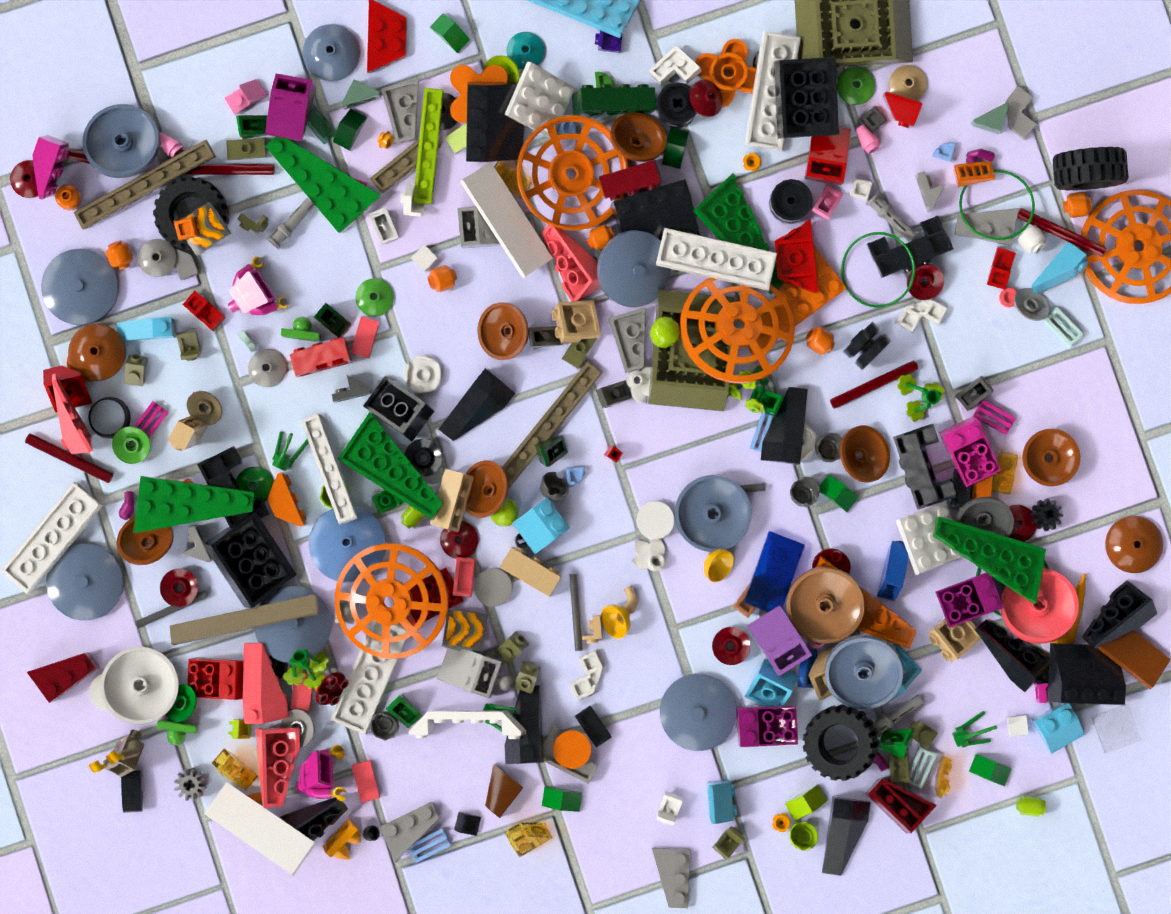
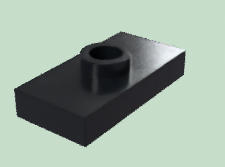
[950,469,972,509]
[575,705,612,748]

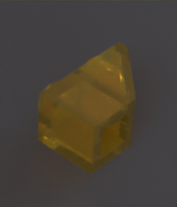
[212,748,258,791]
[504,822,553,858]

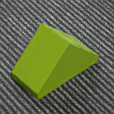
[784,784,827,820]

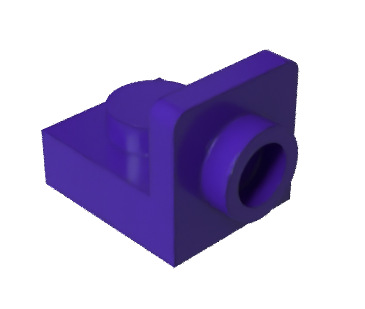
[595,30,623,53]

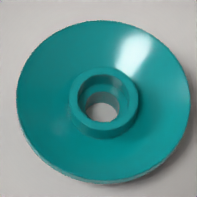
[506,32,544,70]

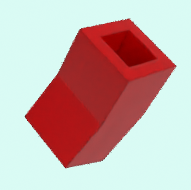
[604,445,623,463]

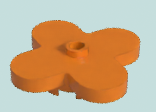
[695,39,756,108]
[450,65,508,123]

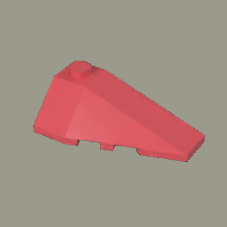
[541,225,600,301]
[52,373,93,454]
[243,643,289,724]
[256,727,300,808]

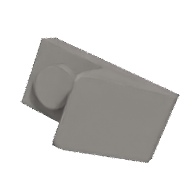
[915,171,945,212]
[182,526,213,562]

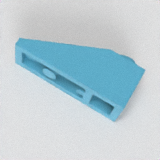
[1032,242,1088,294]
[117,317,176,341]

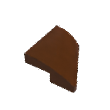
[485,764,524,818]

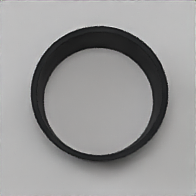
[88,397,131,439]

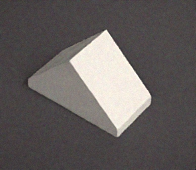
[368,207,399,245]

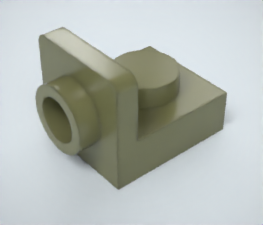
[908,720,938,749]

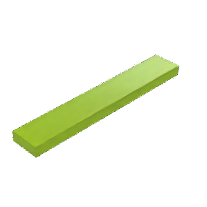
[413,88,444,204]

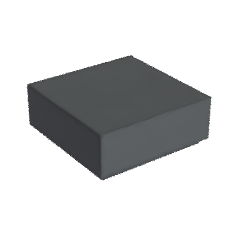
[860,106,887,133]

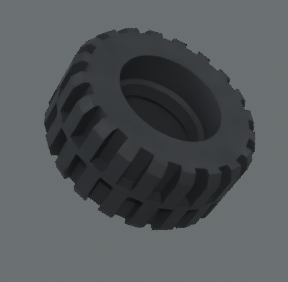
[1052,147,1129,191]
[153,176,229,252]
[803,705,879,781]

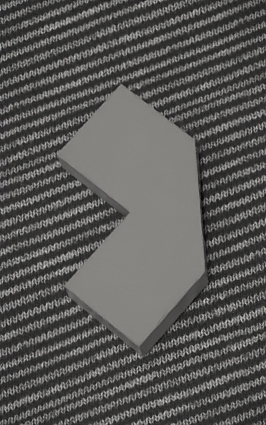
[1005,86,1036,140]
[153,247,199,281]

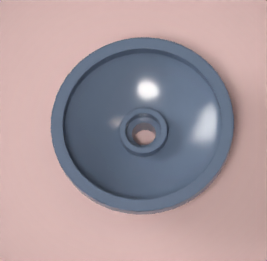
[303,24,360,81]

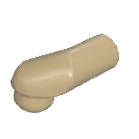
[622,585,639,614]

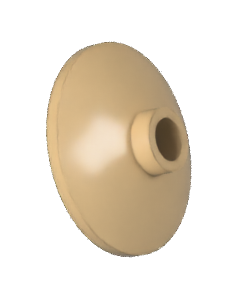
[889,65,927,101]

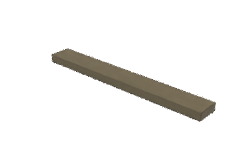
[73,140,216,230]
[502,361,603,489]
[169,594,319,645]

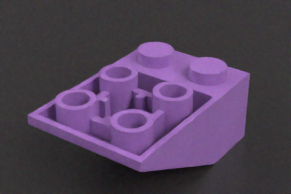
[747,605,812,676]

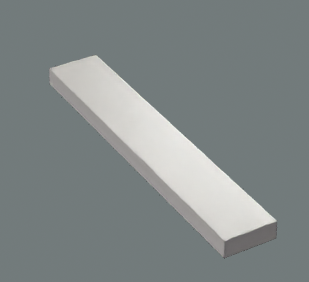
[301,413,358,525]

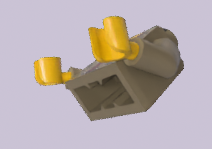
[89,729,144,777]

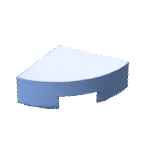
[557,114,576,140]
[932,142,957,162]
[566,466,585,487]

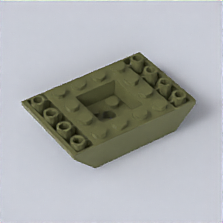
[794,0,913,67]
[648,290,735,411]

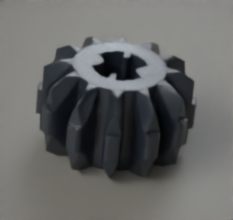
[1030,498,1063,531]

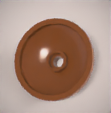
[610,113,667,162]
[477,302,529,360]
[68,324,126,381]
[840,425,890,483]
[1022,429,1080,486]
[465,460,509,518]
[1105,516,1163,573]
[116,517,174,565]

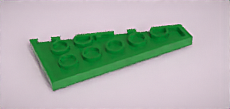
[265,137,382,233]
[693,173,784,295]
[338,412,444,520]
[133,476,256,533]
[933,516,1046,604]

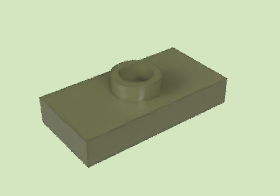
[226,138,266,161]
[562,338,597,369]
[888,752,910,784]

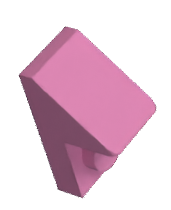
[224,79,267,115]
[811,185,843,220]

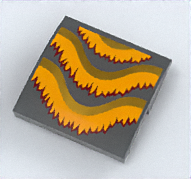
[183,201,232,256]
[441,609,488,653]

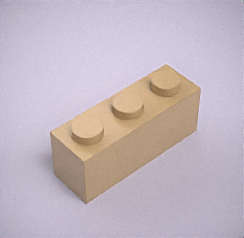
[168,416,208,451]
[430,469,474,532]
[500,546,561,597]

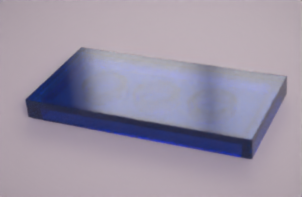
[743,531,805,613]

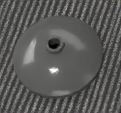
[956,497,1014,537]

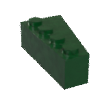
[572,84,656,117]

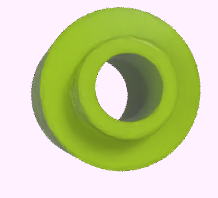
[400,506,425,529]
[1016,795,1046,817]

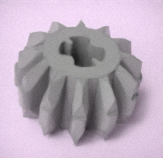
[174,768,207,801]

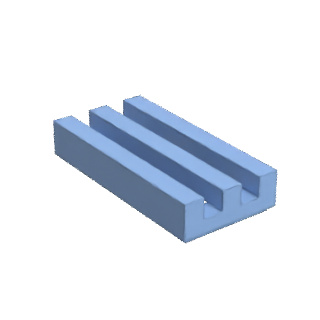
[750,413,775,452]
[410,828,451,863]

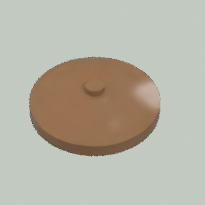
[786,566,864,643]

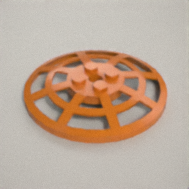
[517,115,628,231]
[1079,190,1171,304]
[680,278,795,384]
[334,543,448,659]

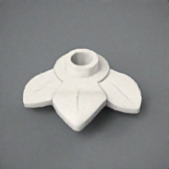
[626,367,651,404]
[632,539,665,572]

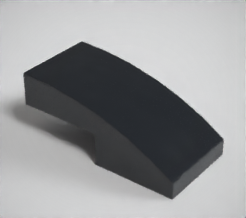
[121,770,143,813]

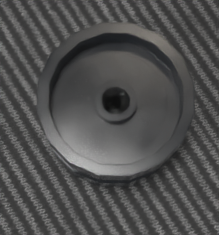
[656,82,697,129]
[769,179,813,224]
[843,321,892,370]

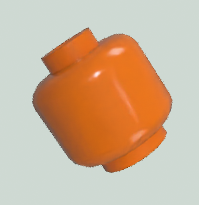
[55,184,82,211]
[1063,192,1092,218]
[587,225,615,250]
[105,240,134,270]
[427,265,457,292]
[805,326,835,355]

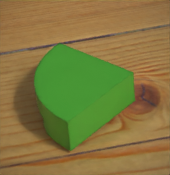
[595,72,615,88]

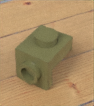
[237,213,269,234]
[176,329,201,361]
[124,354,148,386]
[495,631,529,665]
[514,661,541,693]
[712,826,745,860]

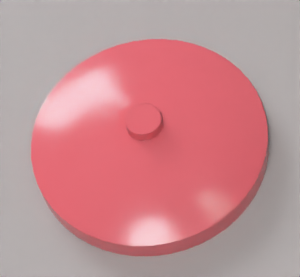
[1001,568,1079,644]

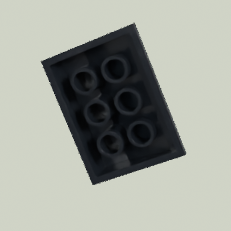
[774,57,839,139]
[466,82,524,162]
[610,179,700,241]
[203,512,297,608]
[1047,643,1126,705]

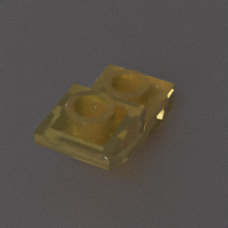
[494,161,532,199]
[992,451,1018,494]
[935,755,952,798]

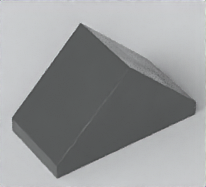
[956,376,994,411]

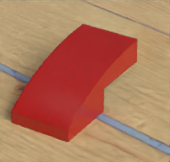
[987,247,1016,290]
[182,291,226,332]

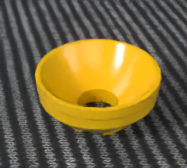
[704,549,734,583]
[601,604,631,639]

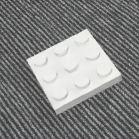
[505,62,575,139]
[896,502,963,575]

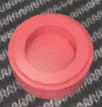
[999,288,1017,308]

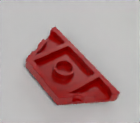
[367,0,407,73]
[774,220,818,294]

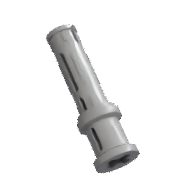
[866,192,917,242]
[266,198,315,250]
[872,694,924,738]

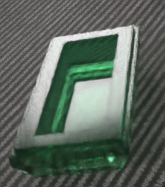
[307,104,337,144]

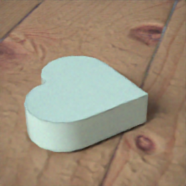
[237,330,256,352]

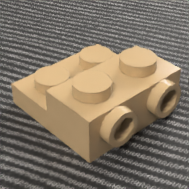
[552,300,601,344]
[928,619,981,662]

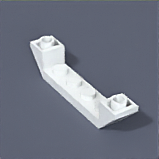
[409,710,526,739]

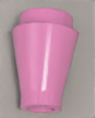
[855,124,881,154]
[159,132,184,158]

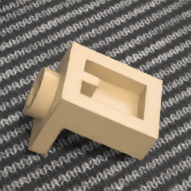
[582,615,602,643]

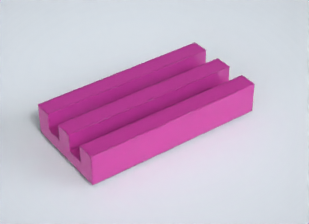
[973,399,1016,435]
[134,401,169,438]

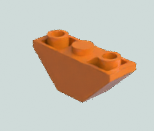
[267,472,307,527]

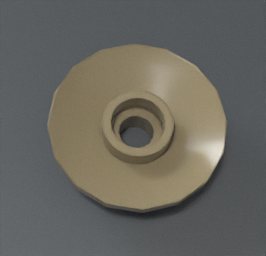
[186,390,223,425]

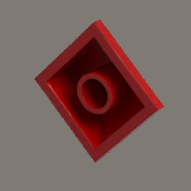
[882,92,923,129]
[43,365,92,413]

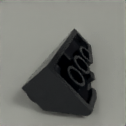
[438,368,516,441]
[760,387,808,465]
[1082,580,1157,649]
[975,619,1049,692]
[504,685,544,764]
[822,796,871,876]
[280,797,348,841]

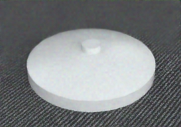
[100,647,178,725]

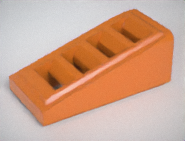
[953,161,995,187]

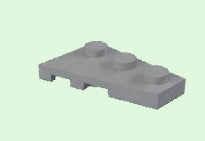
[381,79,419,144]
[954,208,1019,246]
[609,307,645,373]
[543,724,598,784]
[379,802,440,862]
[652,848,690,908]

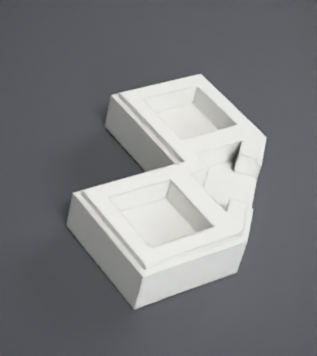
[896,299,948,333]
[569,650,604,701]

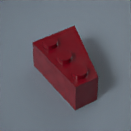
[599,159,662,201]
[27,652,100,703]
[865,778,937,834]

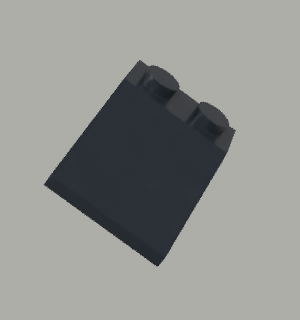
[363,376,435,442]

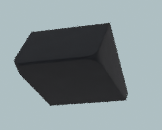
[454,812,481,836]

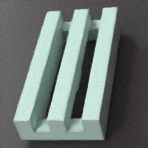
[1043,307,1084,348]
[909,746,938,789]

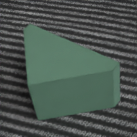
[342,79,381,110]
[971,102,1009,134]

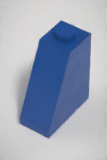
[877,541,909,601]

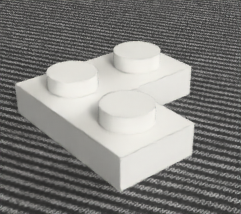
[648,46,702,85]

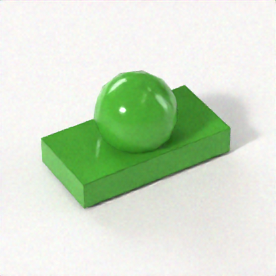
[281,316,321,342]
[157,719,199,745]

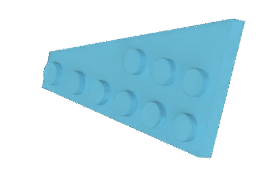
[527,0,641,38]

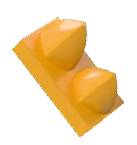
[322,819,361,860]

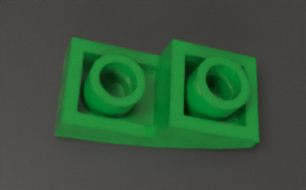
[371,490,404,515]

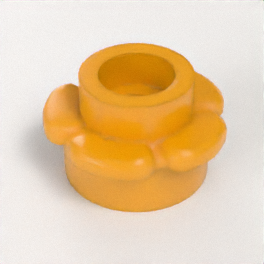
[377,131,394,149]
[743,153,761,172]
[772,813,791,832]

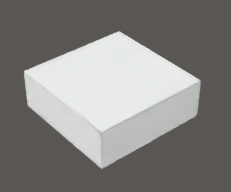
[849,178,873,202]
[411,245,438,272]
[1006,715,1029,737]

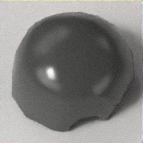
[815,432,842,463]
[540,472,569,502]
[790,476,820,507]
[370,711,399,741]

